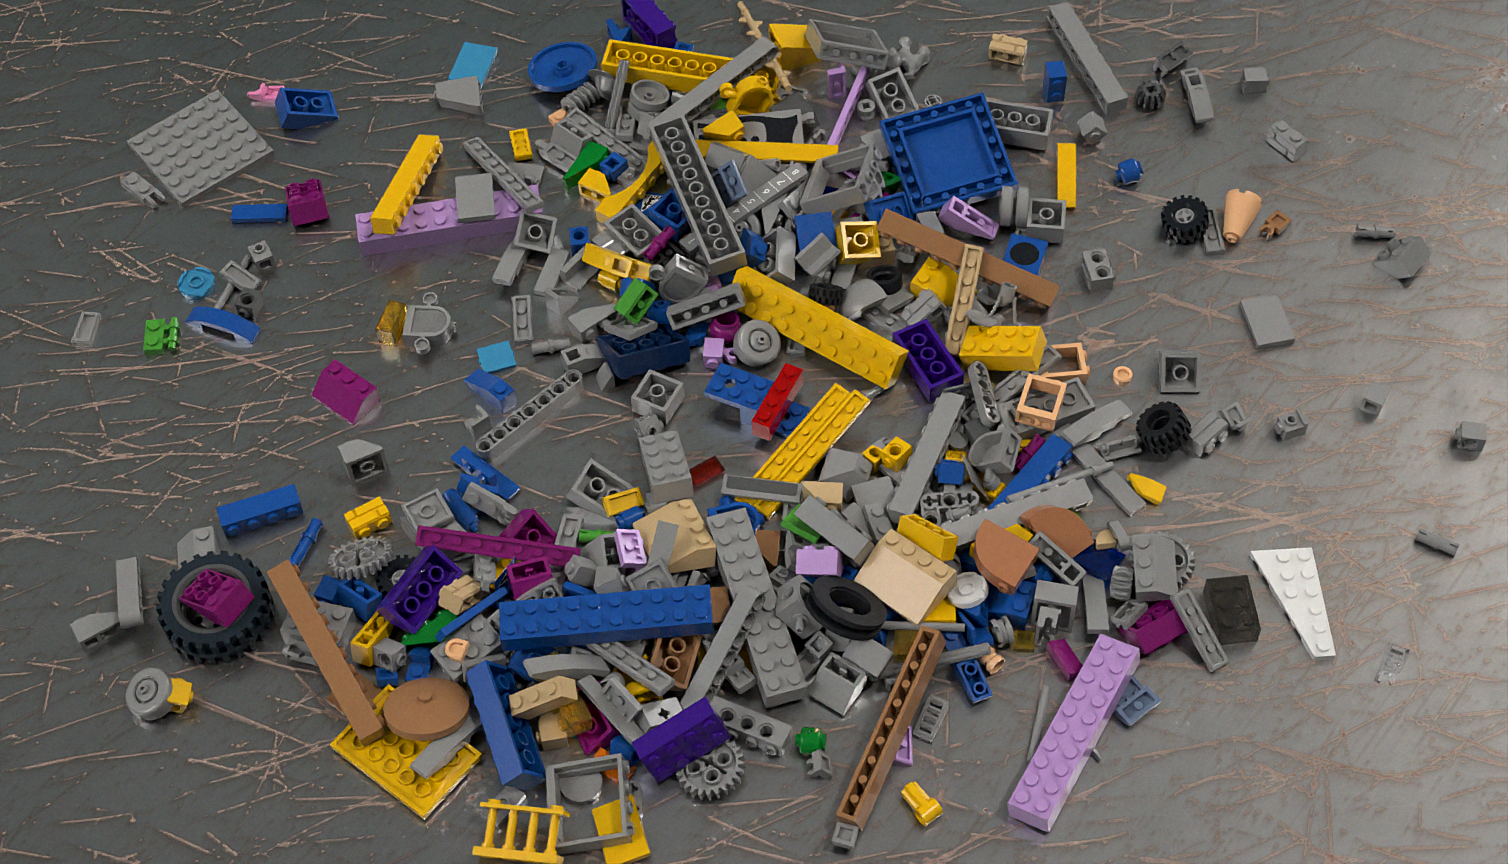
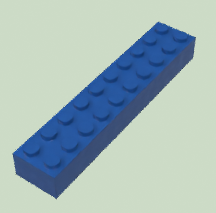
[499,584,714,651]

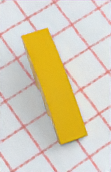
[1056,143,1076,210]

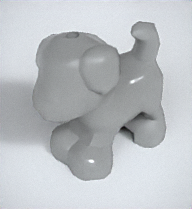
[882,36,930,80]

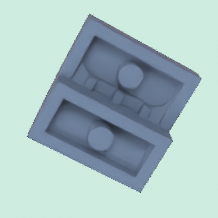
[711,160,748,209]
[1113,675,1161,727]

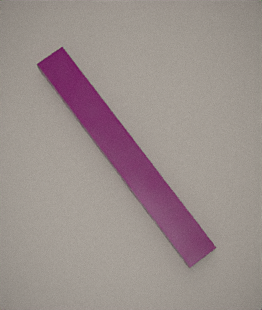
[415,525,581,567]

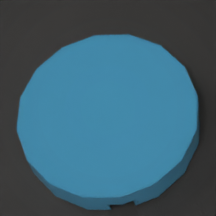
[178,267,216,300]

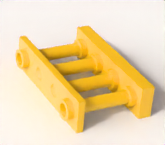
[472,799,570,864]

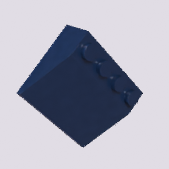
[595,324,690,379]

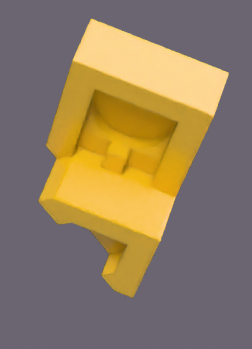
[1127,473,1166,506]

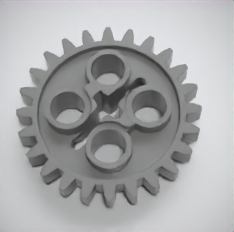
[1128,530,1196,588]
[327,536,394,580]
[676,739,746,800]

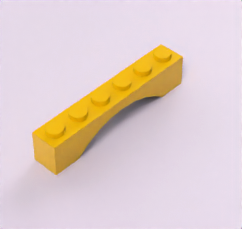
[595,141,665,224]

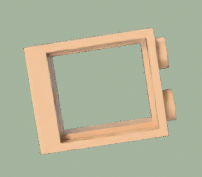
[1041,342,1090,385]
[1015,374,1067,432]

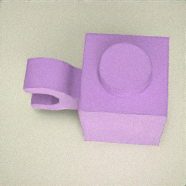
[703,338,736,369]

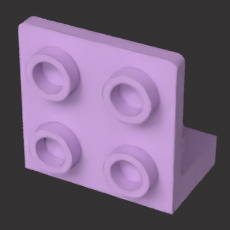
[614,529,648,576]

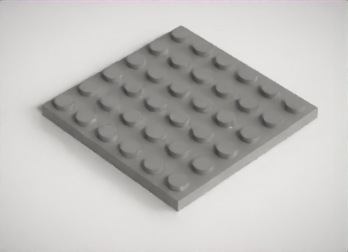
[127,90,275,208]

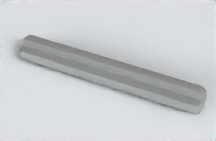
[605,60,629,129]

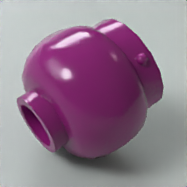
[709,310,741,344]

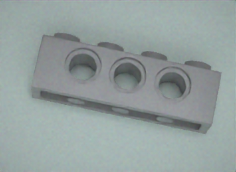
[711,695,792,757]

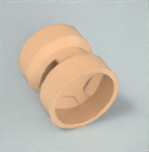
[976,646,1005,675]

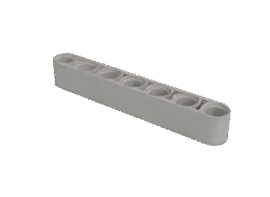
[476,369,584,463]
[680,585,766,710]

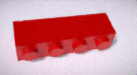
[751,363,804,441]

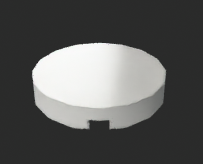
[947,572,989,609]

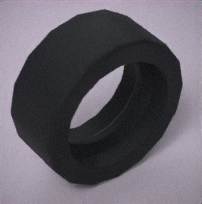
[866,265,903,295]

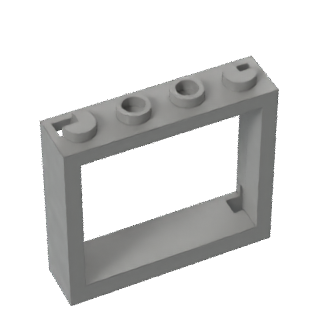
[805,19,889,70]
[799,142,882,214]
[545,753,635,855]

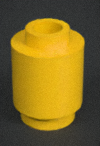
[598,270,625,292]

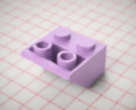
[796,546,846,577]

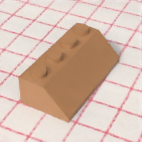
[648,634,703,691]

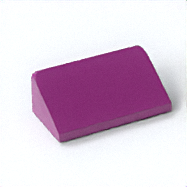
[1046,639,1083,681]

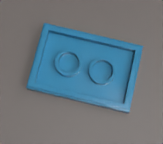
[448,42,498,89]

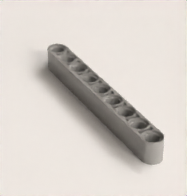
[646,37,779,135]

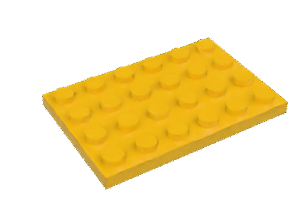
[330,684,483,820]

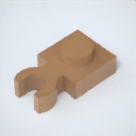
[1259,210,1292,240]

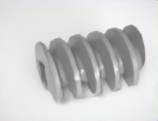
[561,82,600,114]

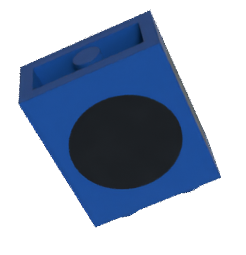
[1003,233,1048,276]

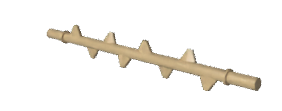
[737,1,792,92]

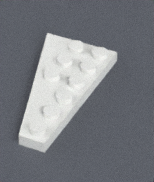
[1250,547,1336,661]

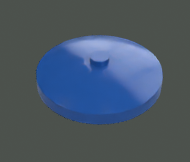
[528,42,598,92]

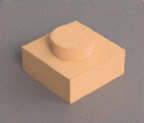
[548,108,568,126]

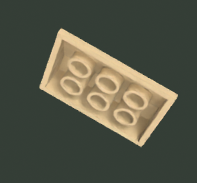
[632,499,717,573]
[853,529,957,627]

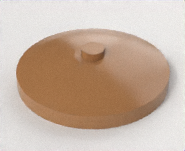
[383,677,470,741]

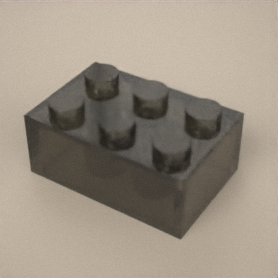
[1203,575,1261,645]

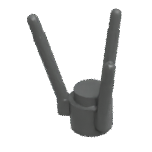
[943,382,981,410]

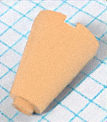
[1223,189,1262,243]

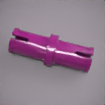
[643,225,676,261]
[1014,434,1046,471]

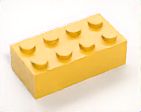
[959,326,1047,371]

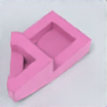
[247,83,285,103]

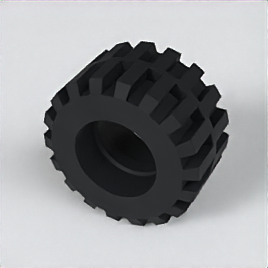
[1136,401,1192,455]

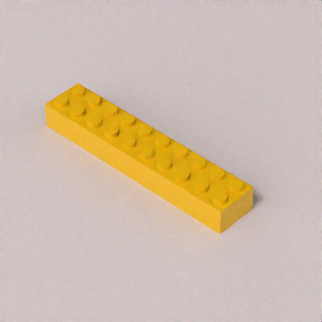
[601,39,782,99]
[732,266,909,389]

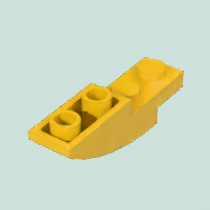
[581,243,652,281]

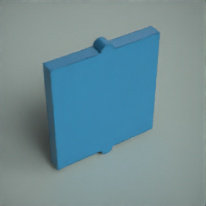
[476,340,517,374]

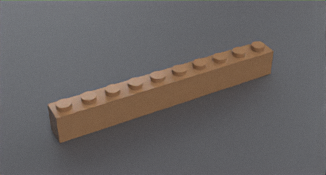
[876,208,1060,309]
[266,559,387,747]
[836,626,946,831]

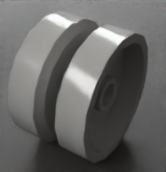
[627,79,670,122]
[999,186,1029,228]

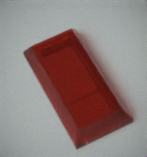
[689,456,725,488]

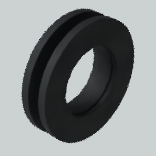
[806,575,887,641]

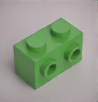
[613,278,659,325]

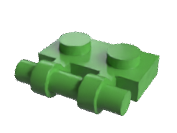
[143,317,180,355]

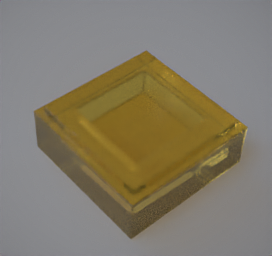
[1013,630,1034,653]

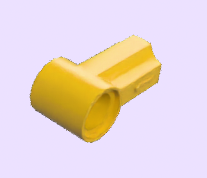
[901,781,943,826]

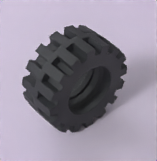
[808,283,844,306]

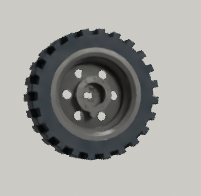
[156,550,274,665]

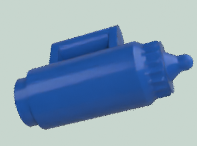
[442,488,484,533]

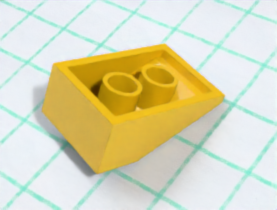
[910,257,978,307]

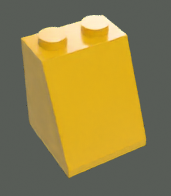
[769,24,821,71]

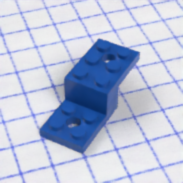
[704,363,810,439]

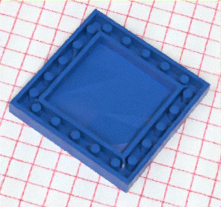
[879,92,1018,220]

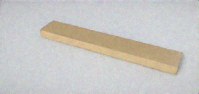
[945,244,984,358]

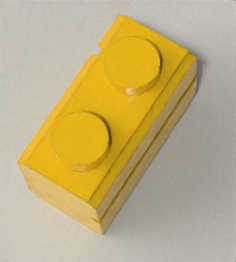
[343,496,392,539]

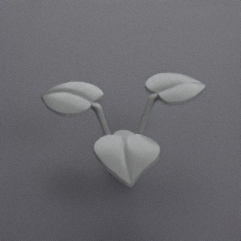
[965,282,1049,336]

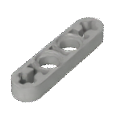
[968,361,1000,428]

